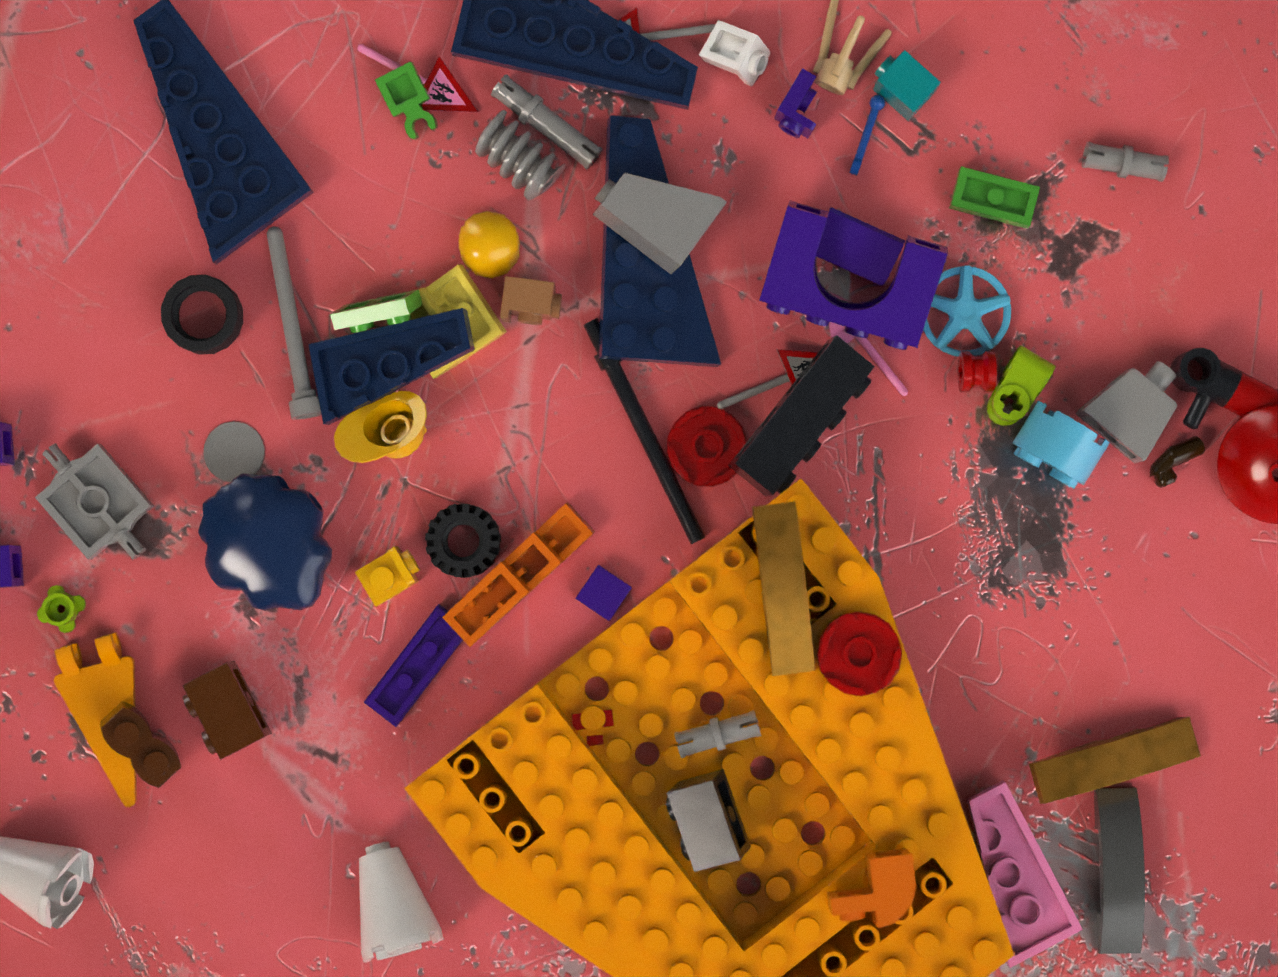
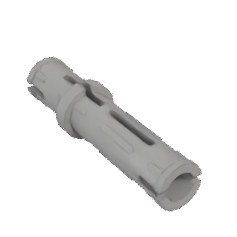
[491,74,603,170]

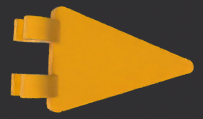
[54,632,137,807]

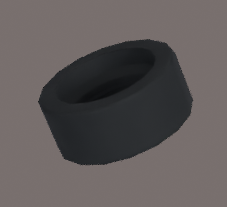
[161,275,243,354]

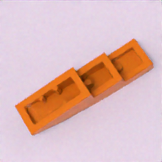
[442,502,595,647]

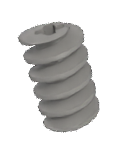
[475,110,565,200]

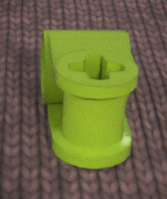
[986,345,1056,426]

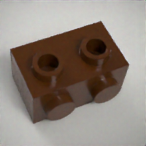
[182,661,272,760]

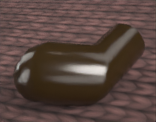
[1150,436,1205,488]

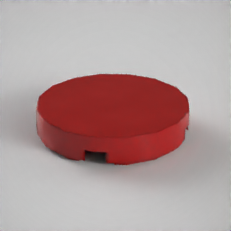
[667,406,747,487]
[816,611,902,697]

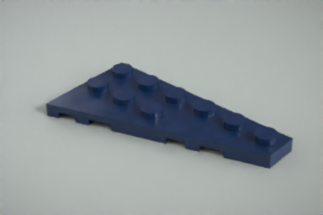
[133,0,314,265]
[451,0,698,110]
[599,115,721,367]

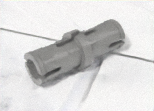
[1082,142,1169,182]
[674,710,762,758]

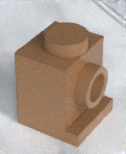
[500,276,562,325]

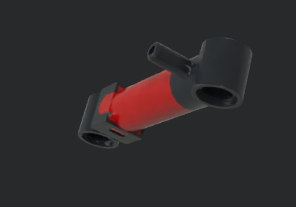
[1170,348,1278,429]

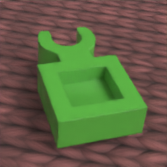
[375,61,438,140]

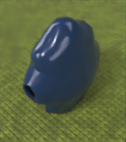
[198,473,332,611]

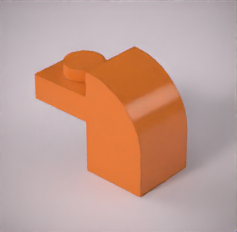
[827,848,916,928]

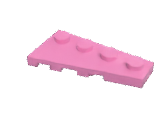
[966,780,1083,968]

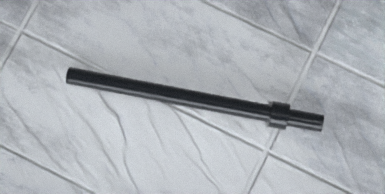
[583,318,705,544]

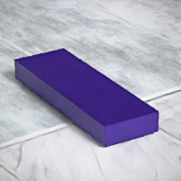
[364,604,463,727]

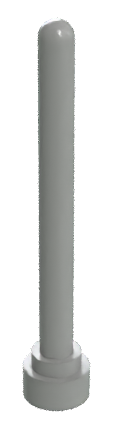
[267,226,321,420]

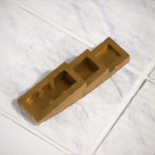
[752,501,815,676]
[1029,717,1201,804]

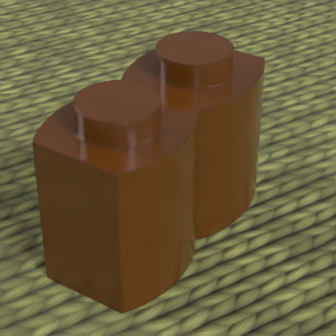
[100,702,181,788]

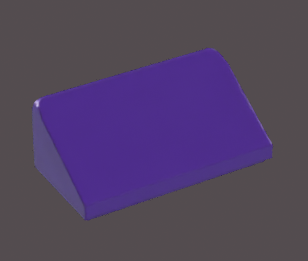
[816,207,905,286]

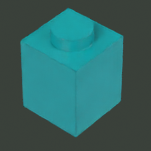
[873,50,941,122]

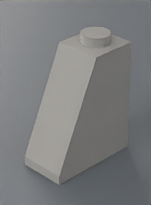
[593,173,727,274]

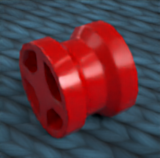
[958,351,997,392]

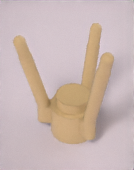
[812,0,892,95]

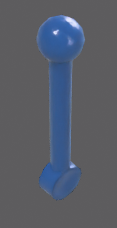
[849,95,885,176]

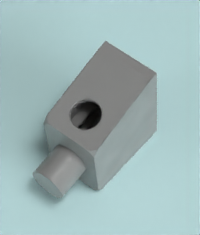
[1076,361,1177,463]

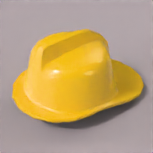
[334,391,427,463]

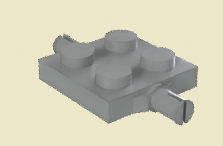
[35,444,154,560]

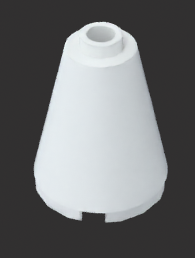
[0,836,94,929]
[359,842,444,963]

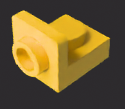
[355,546,420,607]

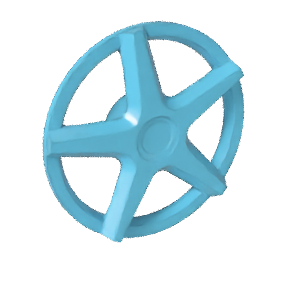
[923,266,1011,357]

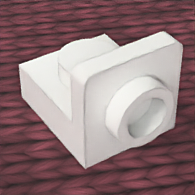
[699,20,770,86]

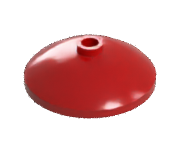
[1217,404,1278,524]

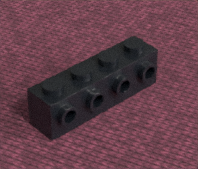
[728,335,875,496]

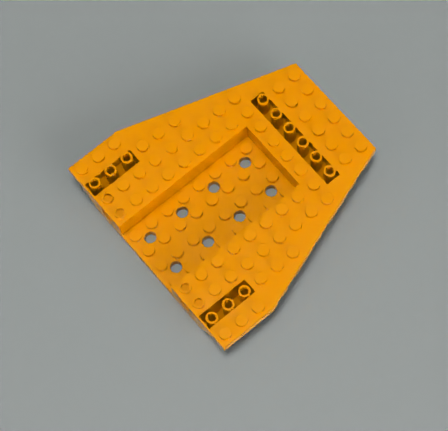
[404,478,1014,977]

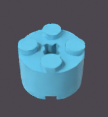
[1012,401,1110,489]

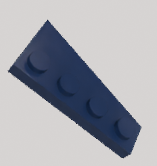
[308,308,475,425]

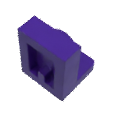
[774,68,817,138]

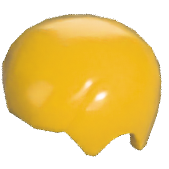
[459,211,520,278]

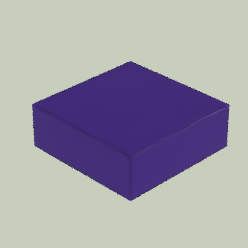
[575,565,632,621]

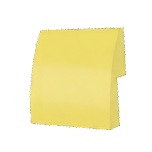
[408,265,507,379]

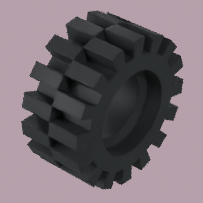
[425,504,501,578]

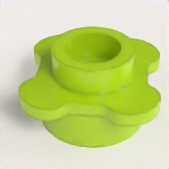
[37,585,86,633]

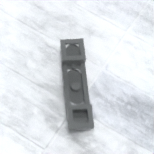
[1094,787,1145,954]

